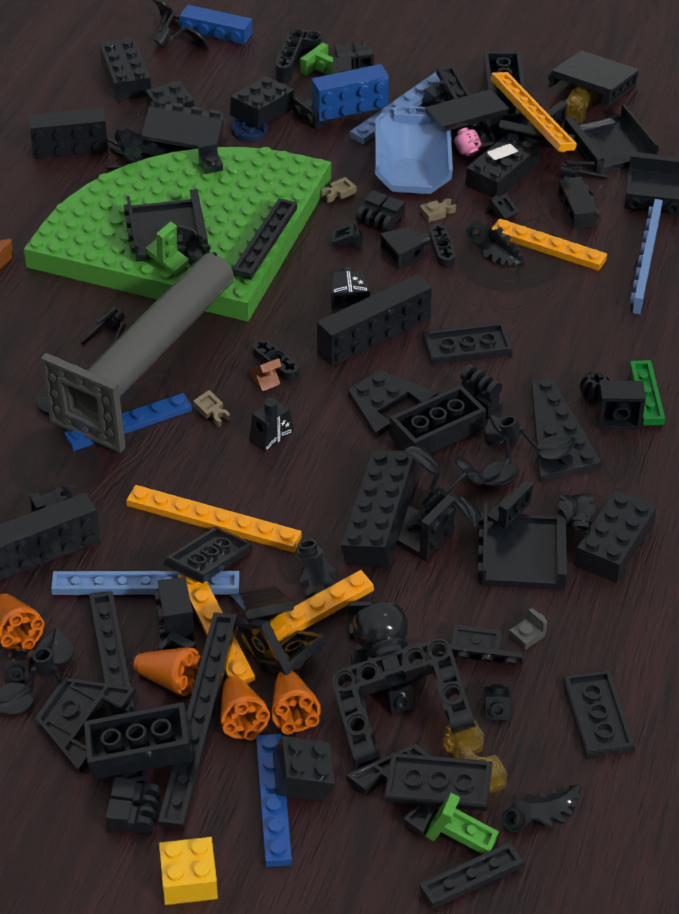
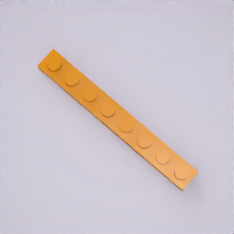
[490,72,577,152]
[126,485,302,553]

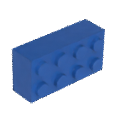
[312,64,389,121]

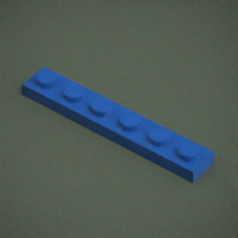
[65,393,193,451]
[256,734,292,867]

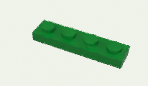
[629,360,665,425]

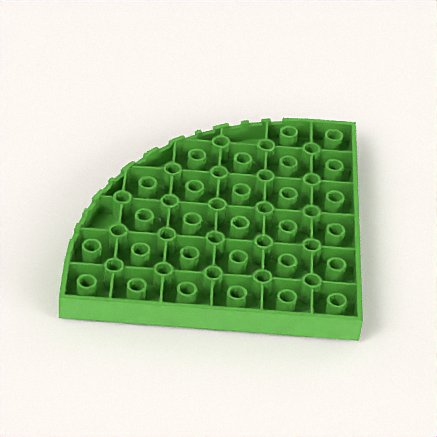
[24,147,331,322]

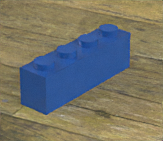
[179,5,253,45]

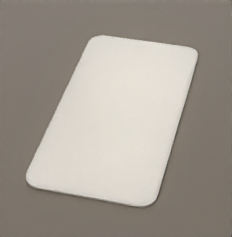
[487,144,518,160]

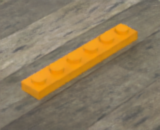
[492,218,607,271]
[241,570,374,651]
[178,574,255,684]

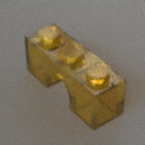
[565,85,598,124]
[443,719,507,794]

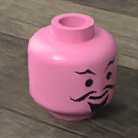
[454,128,481,157]

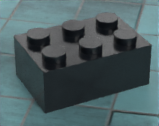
[230,76,294,129]

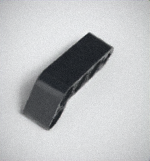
[275,29,321,83]

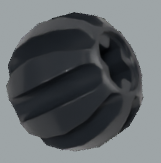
[580,371,610,403]

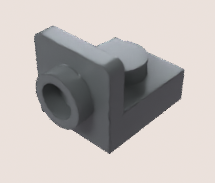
[509,608,547,650]

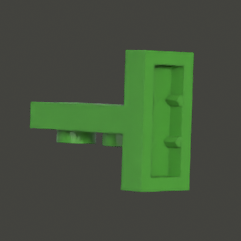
[301,42,333,76]
[145,221,189,276]
[425,793,499,854]

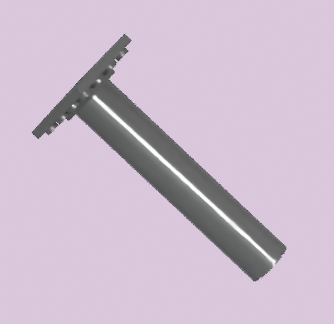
[41,253,234,453]

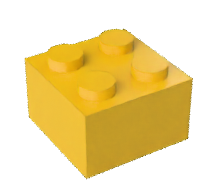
[159,837,218,905]

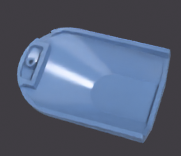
[375,106,453,195]

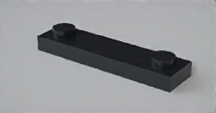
[419,842,524,910]

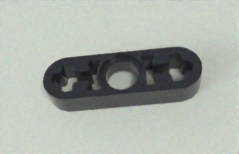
[429,224,456,268]
[253,339,299,381]

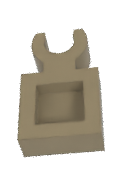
[321,177,357,202]
[420,199,456,222]
[193,390,230,427]

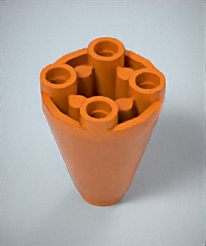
[0,593,45,650]
[134,647,202,696]
[271,671,321,734]
[220,676,270,741]

